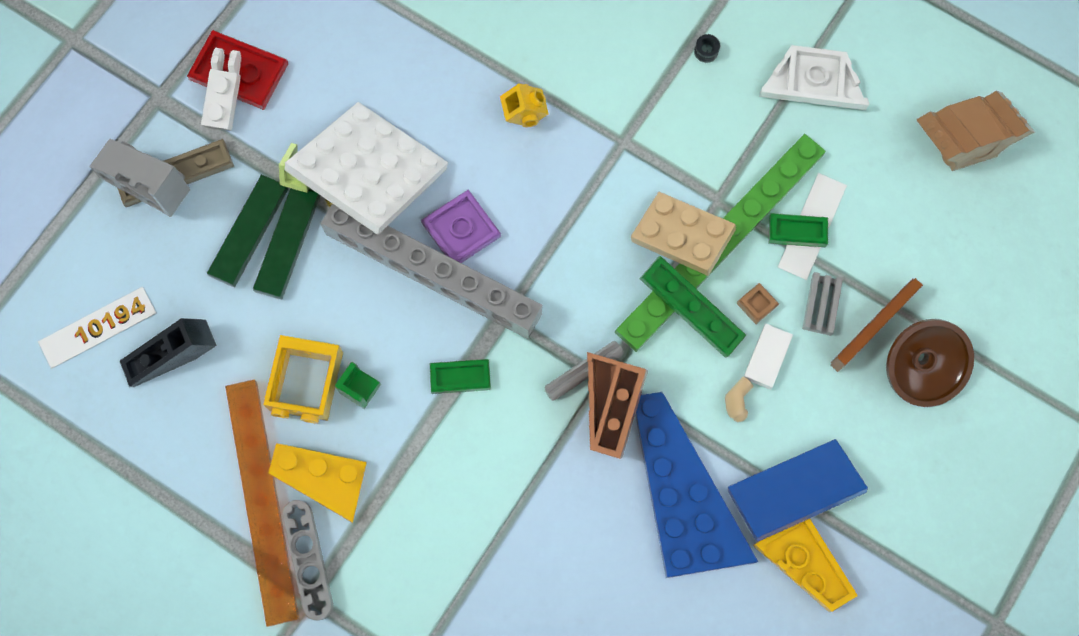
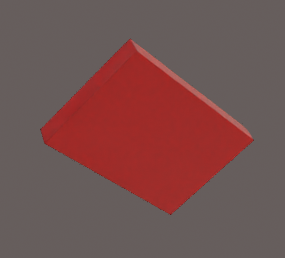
[187,30,288,110]

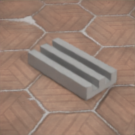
[802,272,843,336]

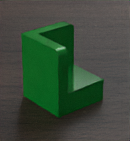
[335,362,381,409]

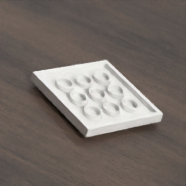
[284,102,448,235]

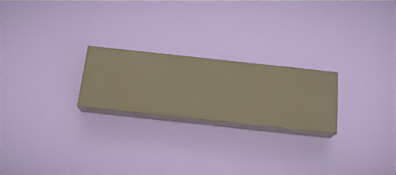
[117,139,234,207]

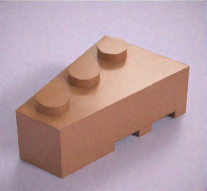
[587,352,648,459]

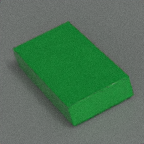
[768,213,828,248]
[430,359,491,394]

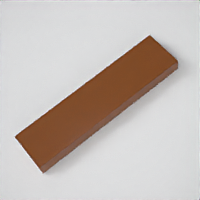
[830,278,923,372]

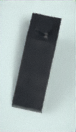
[120,318,217,387]

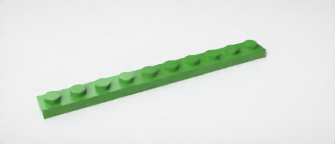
[615,133,826,352]

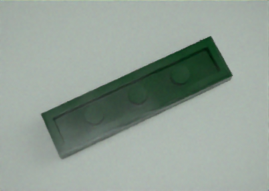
[207,174,288,288]
[253,188,321,300]

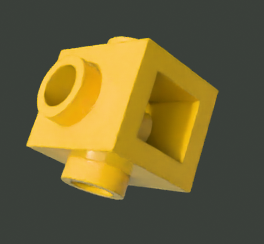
[500,83,549,128]

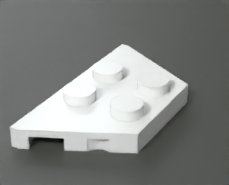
[759,45,869,110]

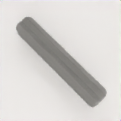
[545,341,623,401]

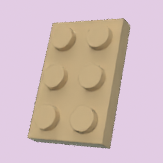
[631,192,736,276]

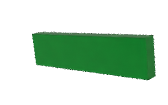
[639,256,746,358]

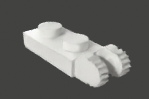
[201,48,241,131]

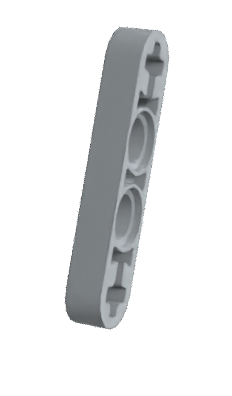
[283,500,333,621]

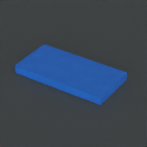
[728,439,868,542]

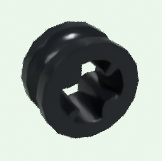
[694,34,720,63]

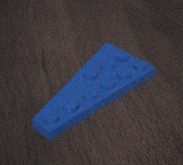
[635,392,758,578]

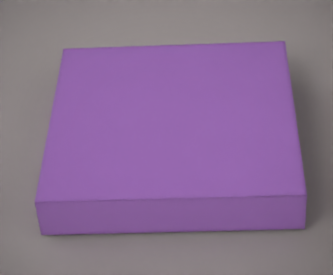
[421,189,501,263]

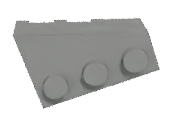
[90,139,190,217]

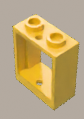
[263,335,343,424]

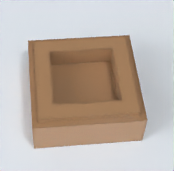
[736,283,779,324]

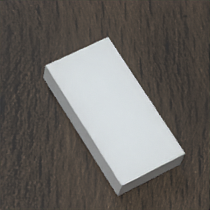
[743,324,793,390]

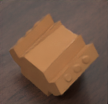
[916,91,1035,171]

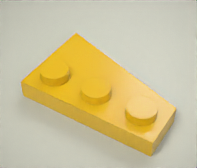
[268,443,367,523]
[753,519,858,612]

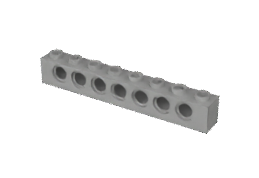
[321,204,542,339]

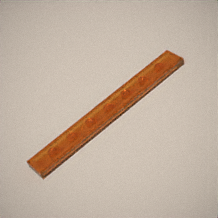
[225,379,300,627]

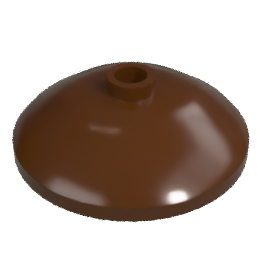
[886,319,974,407]

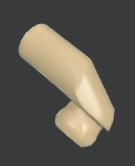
[725,377,753,422]

